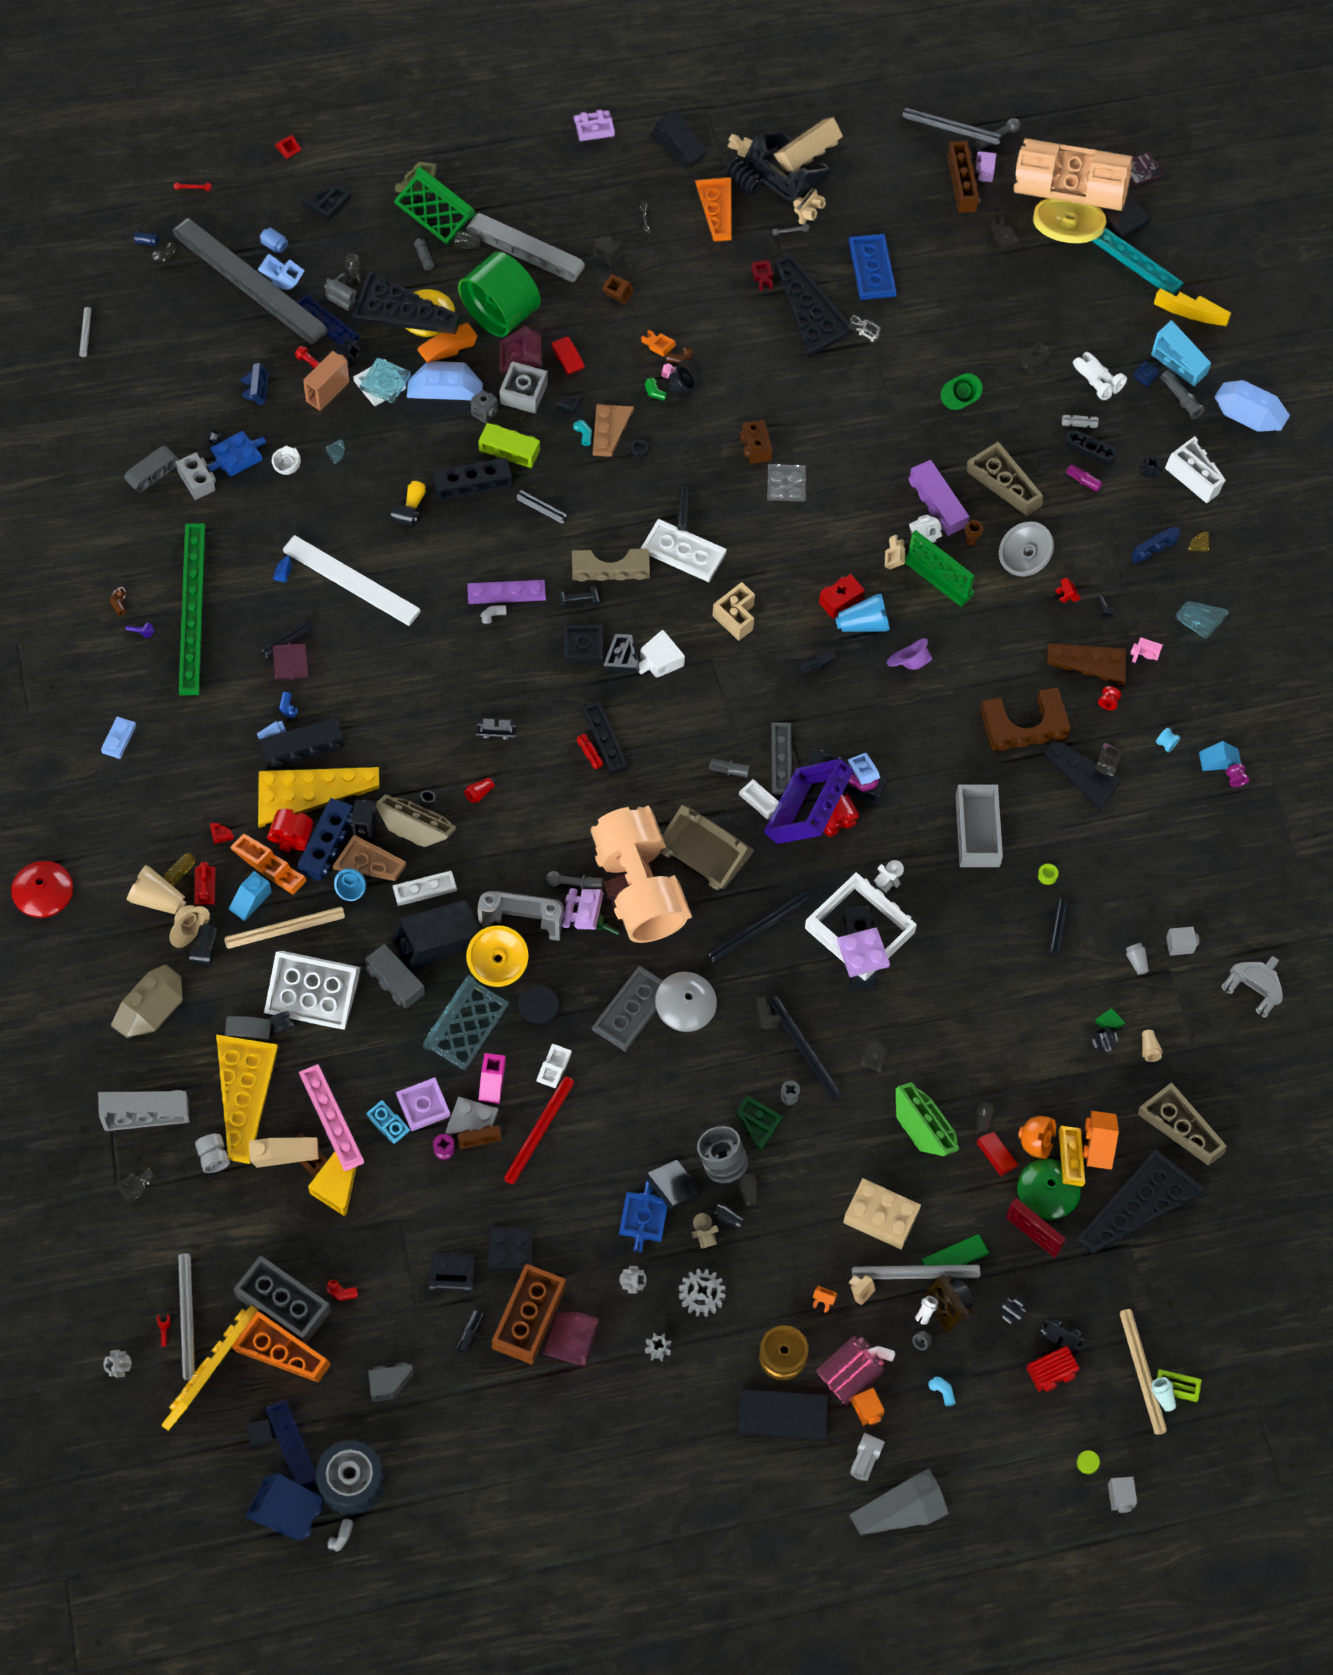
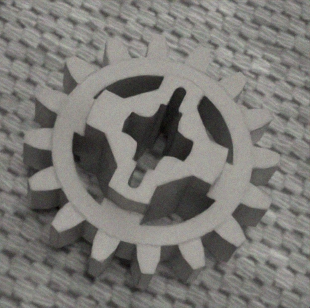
[679,1269,726,1317]

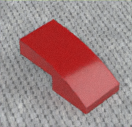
[551,336,585,375]

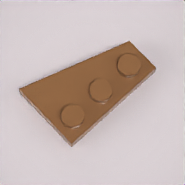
[593,404,634,457]
[333,835,406,881]

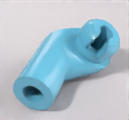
[929,1377,956,1406]

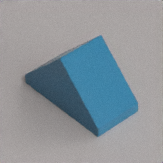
[1199,741,1241,771]

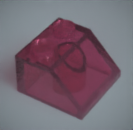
[499,326,542,374]
[544,1312,598,1366]

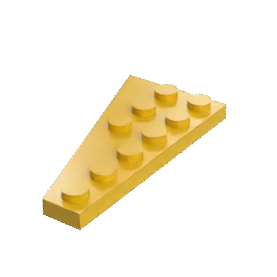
[258,767,379,828]

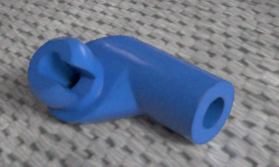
[279,692,298,718]

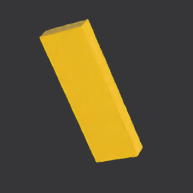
[1059,1126,1085,1187]

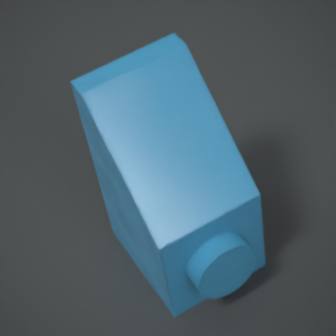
[229,871,272,921]

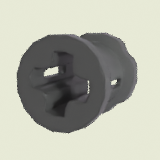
[781,1080,800,1105]

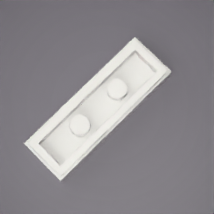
[393,871,457,906]

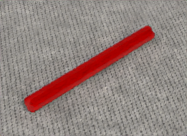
[504,1076,574,1185]

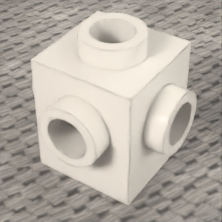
[909,515,942,545]

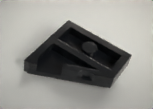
[603,634,640,672]

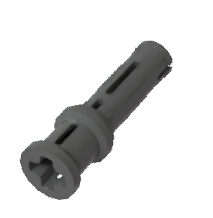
[1161,370,1205,419]

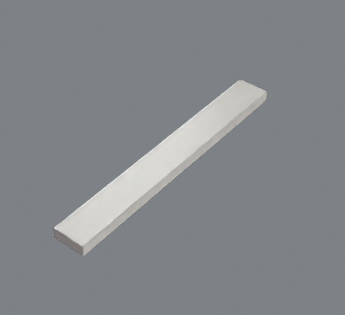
[283,535,420,626]

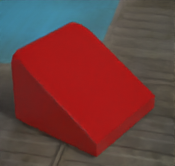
[275,135,302,159]

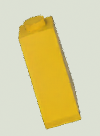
[308,1152,357,1216]

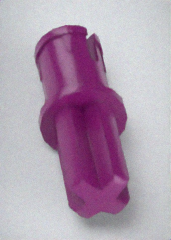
[1066,465,1103,493]

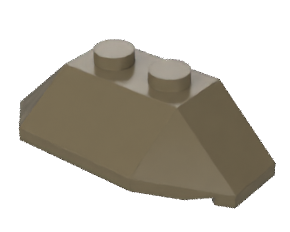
[376,794,456,847]
[111,965,183,1038]

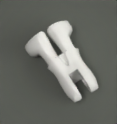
[1073,352,1127,400]

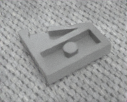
[445,1097,498,1136]

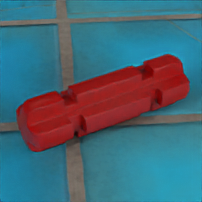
[577,734,603,769]

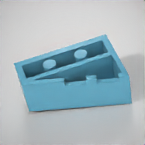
[1151,320,1211,386]

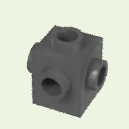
[470,390,498,424]

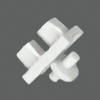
[874,860,904,893]

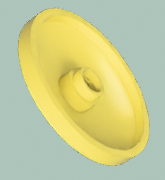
[1033,198,1106,243]

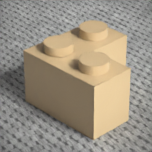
[713,582,755,641]

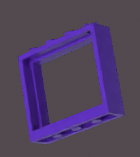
[764,759,854,844]

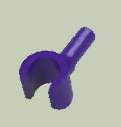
[126,623,155,638]

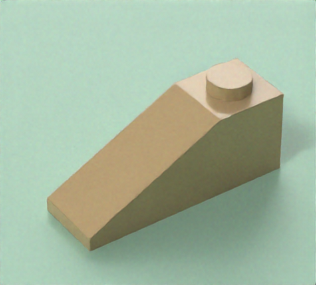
[249,1138,319,1168]

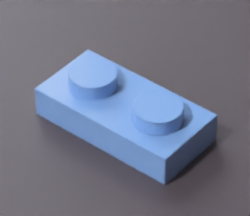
[101,717,136,759]
[848,753,880,785]

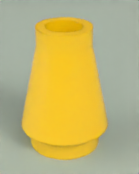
[406,481,426,508]

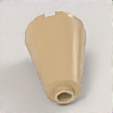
[127,865,187,914]

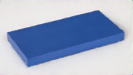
[849,234,897,300]

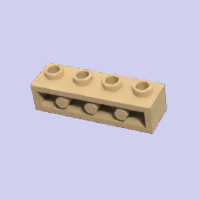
[774,117,843,173]

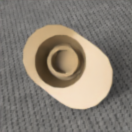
[170,905,210,948]

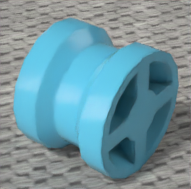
[1156,728,1181,752]

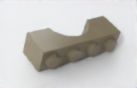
[572,549,650,581]

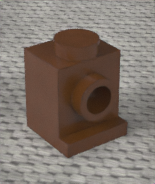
[602,274,634,305]

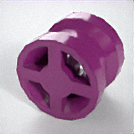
[1225,764,1250,787]
[433,1134,455,1160]

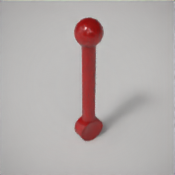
[173,183,212,191]

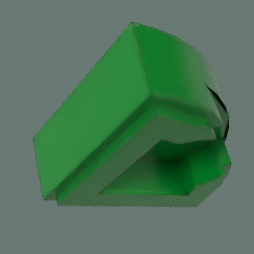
[1095,1008,1125,1029]

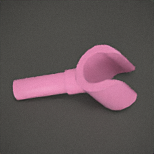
[662,364,676,378]

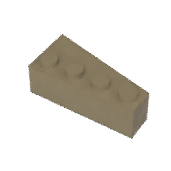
[967,442,1043,516]
[1138,1083,1227,1166]

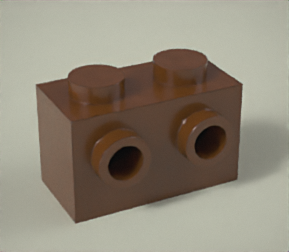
[739,419,773,464]

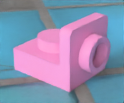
[1131,637,1163,663]

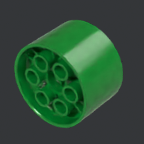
[458,252,541,337]

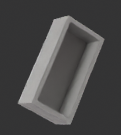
[955,785,1003,867]

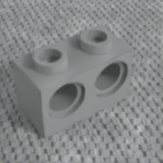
[176,453,216,500]

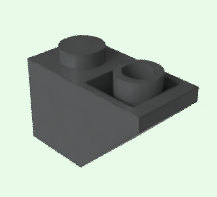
[368,1363,414,1402]

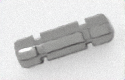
[1062,415,1099,428]

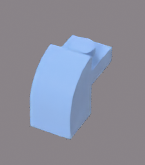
[258,254,304,290]

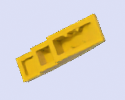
[1154,288,1231,326]

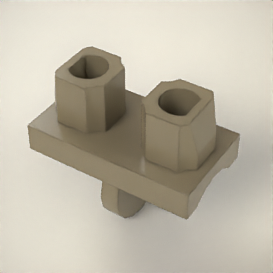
[691,1213,718,1249]

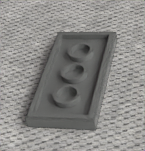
[592,966,663,1052]

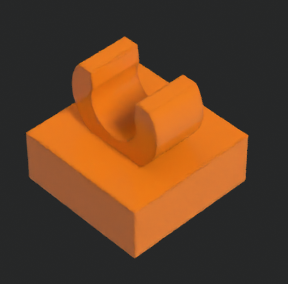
[812,1286,838,1312]

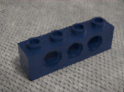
[298,798,354,881]

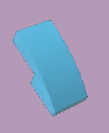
[366,1100,410,1144]

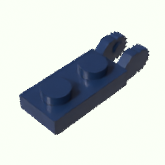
[1132,526,1180,563]

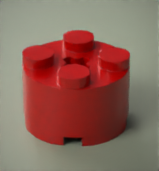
[823,793,859,837]
[267,809,314,852]

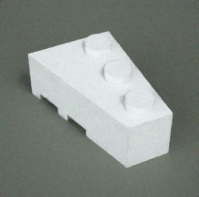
[1165,436,1225,503]

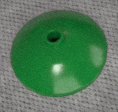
[1017,1158,1081,1220]

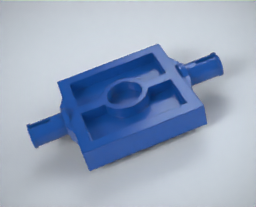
[207,431,266,477]
[619,1181,668,1252]

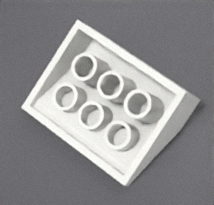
[264,951,361,1030]

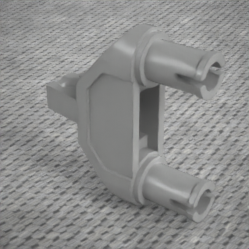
[1221,956,1283,1017]

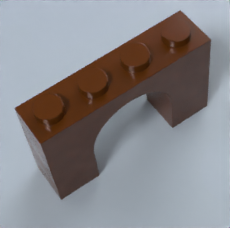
[980,687,1070,751]

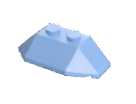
[407,361,483,400]
[1215,380,1290,431]

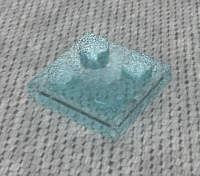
[360,358,411,403]

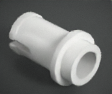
[915,1296,938,1325]

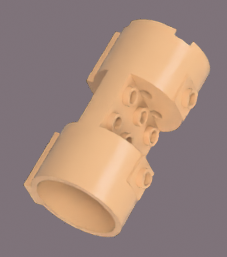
[1014,138,1133,211]
[591,806,692,943]

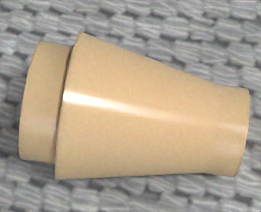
[1142,1030,1163,1062]

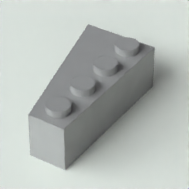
[98,1090,190,1131]

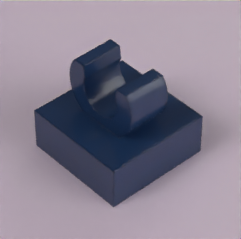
[1133,361,1160,387]

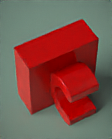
[1055,577,1081,603]

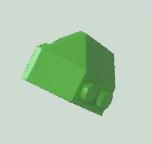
[896,1082,959,1156]

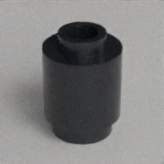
[391,504,421,527]

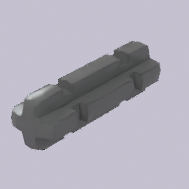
[414,239,434,271]

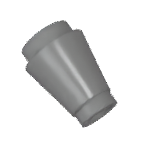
[1126,943,1149,975]

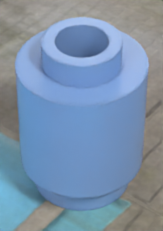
[260,228,288,253]

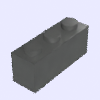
[365,944,425,1009]

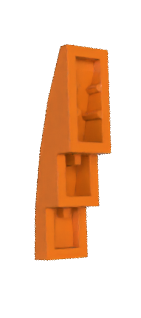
[230,834,307,895]

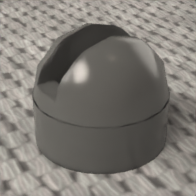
[912,1331,932,1350]

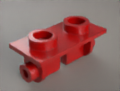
[194,862,216,905]

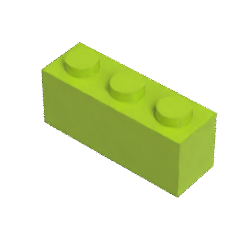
[479,423,540,468]

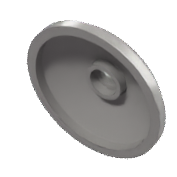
[999,522,1054,577]
[655,972,717,1032]

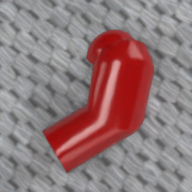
[327,1280,358,1301]

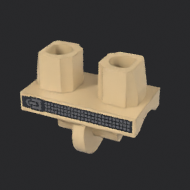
[793,189,826,224]

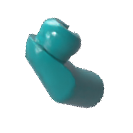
[573,420,592,446]

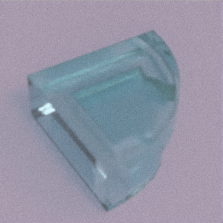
[325,439,345,464]

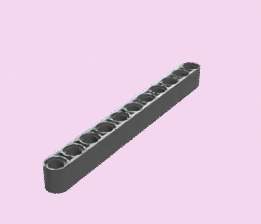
[173,218,327,344]

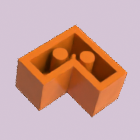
[1083,1111,1119,1170]

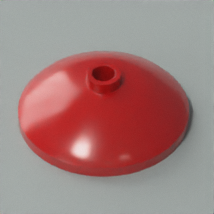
[11,861,73,918]

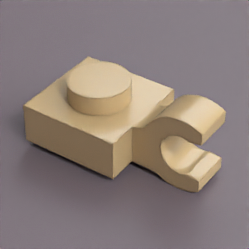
[728,134,753,157]
[885,535,905,570]

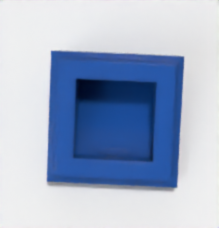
[273,556,292,583]

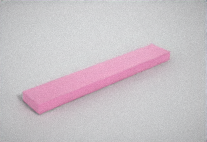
[299,1064,364,1172]

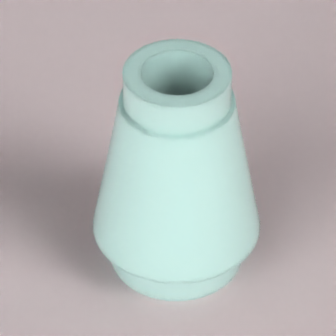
[1151,1377,1176,1411]

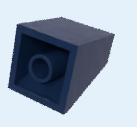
[245,1473,324,1540]

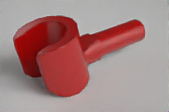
[157,1314,171,1347]

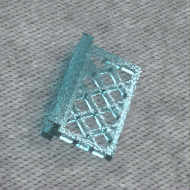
[422,975,509,1070]

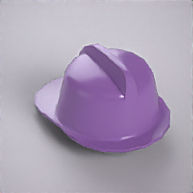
[887,638,932,670]

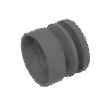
[697,1126,748,1183]

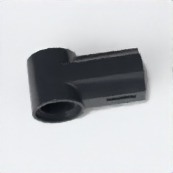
[189,924,217,966]

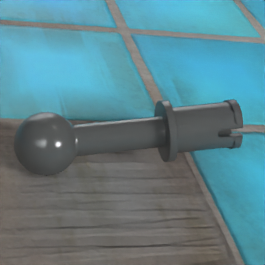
[974,118,1020,151]
[546,871,604,891]

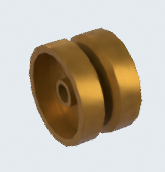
[759,1325,808,1381]

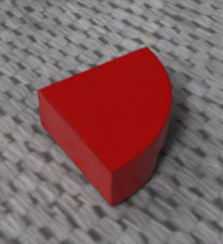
[210,823,234,844]

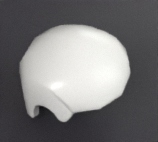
[272,446,301,475]

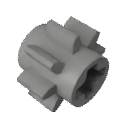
[620,1266,647,1293]
[645,1333,671,1361]
[104,1350,131,1378]

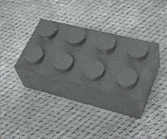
[233,1255,331,1344]

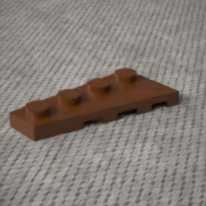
[1047,643,1126,686]

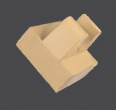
[849,1275,875,1305]

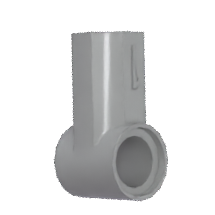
[850,1433,885,1481]

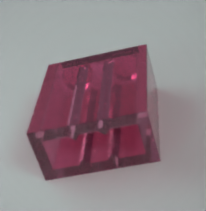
[815,1335,886,1405]

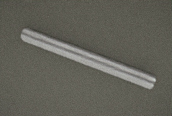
[178,1254,195,1380]
[852,1265,980,1279]

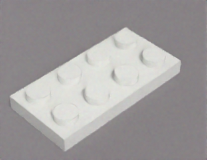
[641,519,727,582]

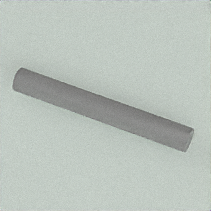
[79,307,92,357]

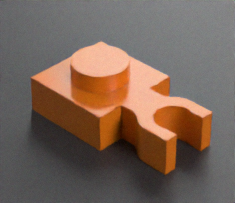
[641,330,675,357]

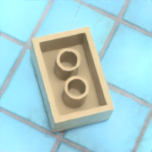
[843,1178,921,1250]

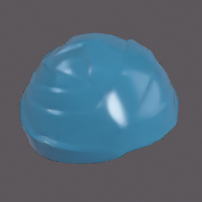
[334,868,366,901]

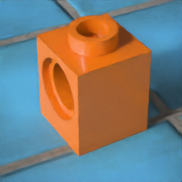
[852,1388,885,1426]

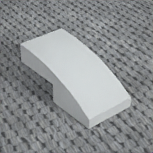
[536,1044,572,1089]

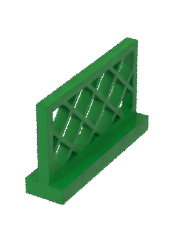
[394,166,477,245]
[905,530,975,607]

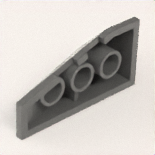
[849,1469,949,1535]

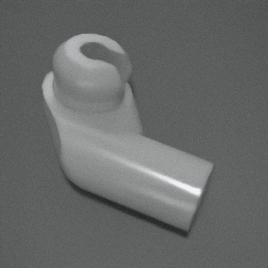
[480,605,506,624]
[328,1519,353,1551]

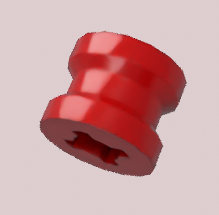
[1098,686,1122,710]

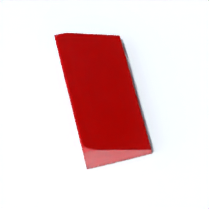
[977,1132,1018,1176]

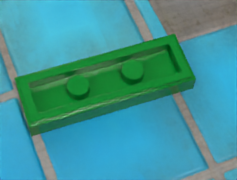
[921,1234,989,1280]

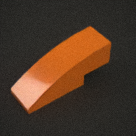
[418,323,478,363]

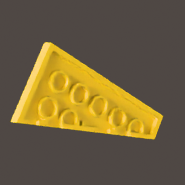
[216,1035,278,1164]
[161,1305,258,1430]

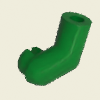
[645,378,668,401]

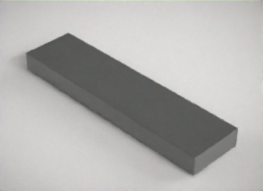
[771,722,792,796]

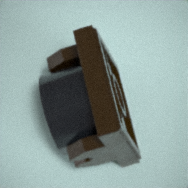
[924,1275,973,1332]

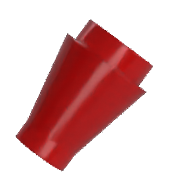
[464,778,495,803]

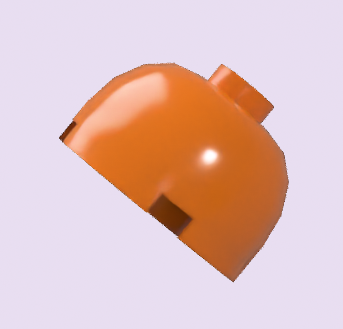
[1019,1116,1056,1159]

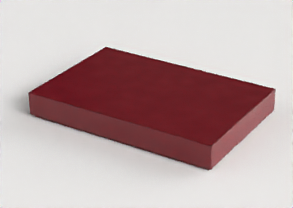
[1006,1198,1066,1258]

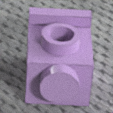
[975,151,996,182]

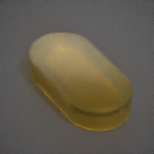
[163,852,196,886]

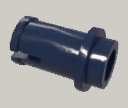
[134,231,159,247]

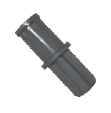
[709,759,749,778]

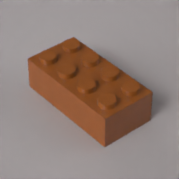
[492,1264,566,1365]

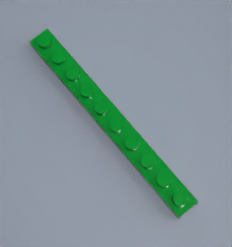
[179,523,205,695]

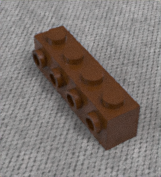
[947,141,980,213]

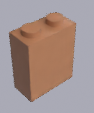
[303,351,350,411]

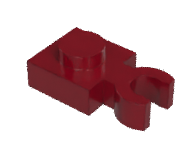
[751,260,773,291]

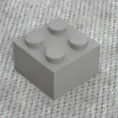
[500,362,547,414]

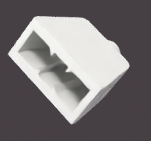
[639,630,685,677]

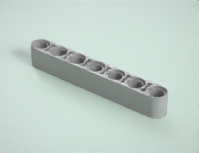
[467,213,585,282]

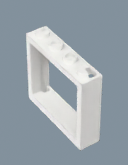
[805,873,917,981]

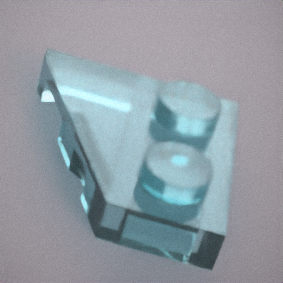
[1175,601,1229,639]

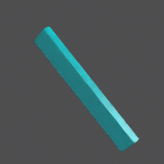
[1092,228,1183,295]

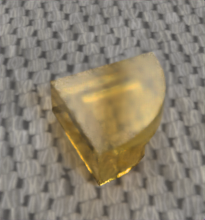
[1189,532,1209,551]

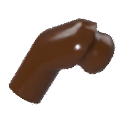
[666,347,693,364]

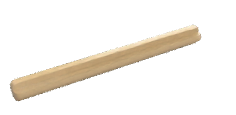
[225,907,345,948]
[1120,1309,1167,1435]

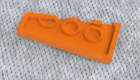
[695,177,732,241]

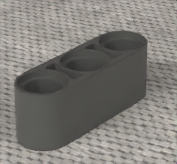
[124,446,179,492]

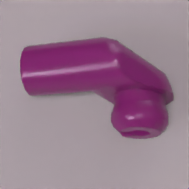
[848,774,879,791]

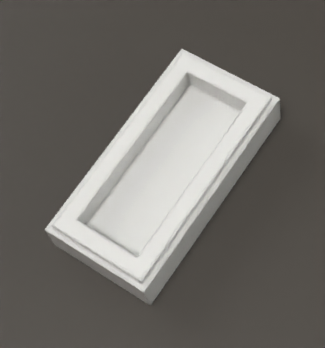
[739,780,779,820]

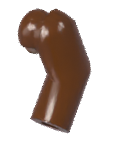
[110,587,126,616]

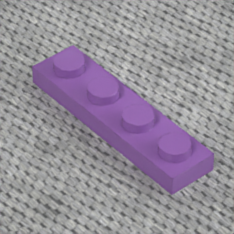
[467,580,546,604]

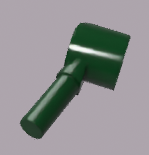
[596,914,620,936]

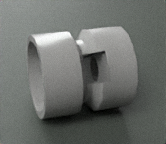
[195,1134,230,1173]

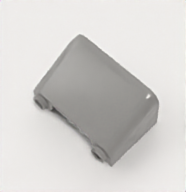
[478,891,564,941]

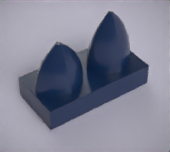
[240,363,269,405]

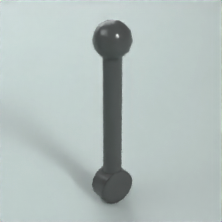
[772,224,809,236]

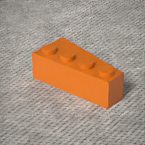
[231,1311,331,1382]

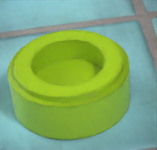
[1038,864,1059,885]
[1077,1451,1100,1474]

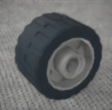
[316,1440,385,1515]

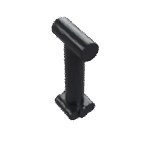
[559,585,600,608]

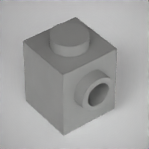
[1166,927,1199,956]
[1108,1477,1137,1513]

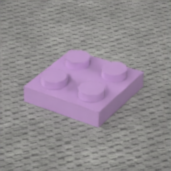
[837,927,890,977]
[396,1078,451,1132]

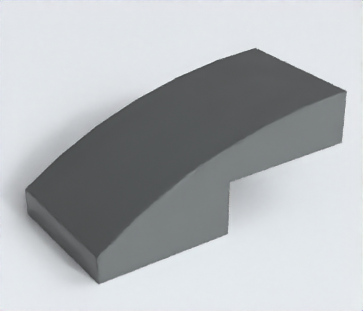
[224,1016,271,1042]

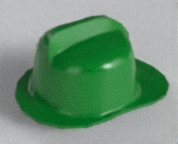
[941,373,983,410]

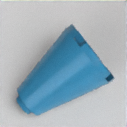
[835,593,890,632]

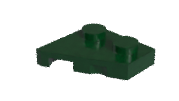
[736,1095,783,1151]

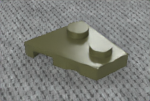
[395,161,437,197]

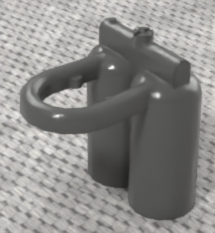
[324,273,356,311]

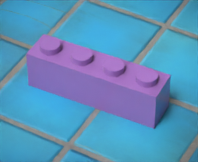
[909,460,969,536]

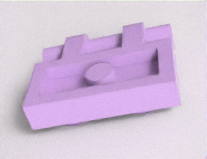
[574,110,615,141]
[562,888,604,929]

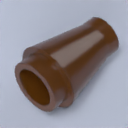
[964,520,983,546]

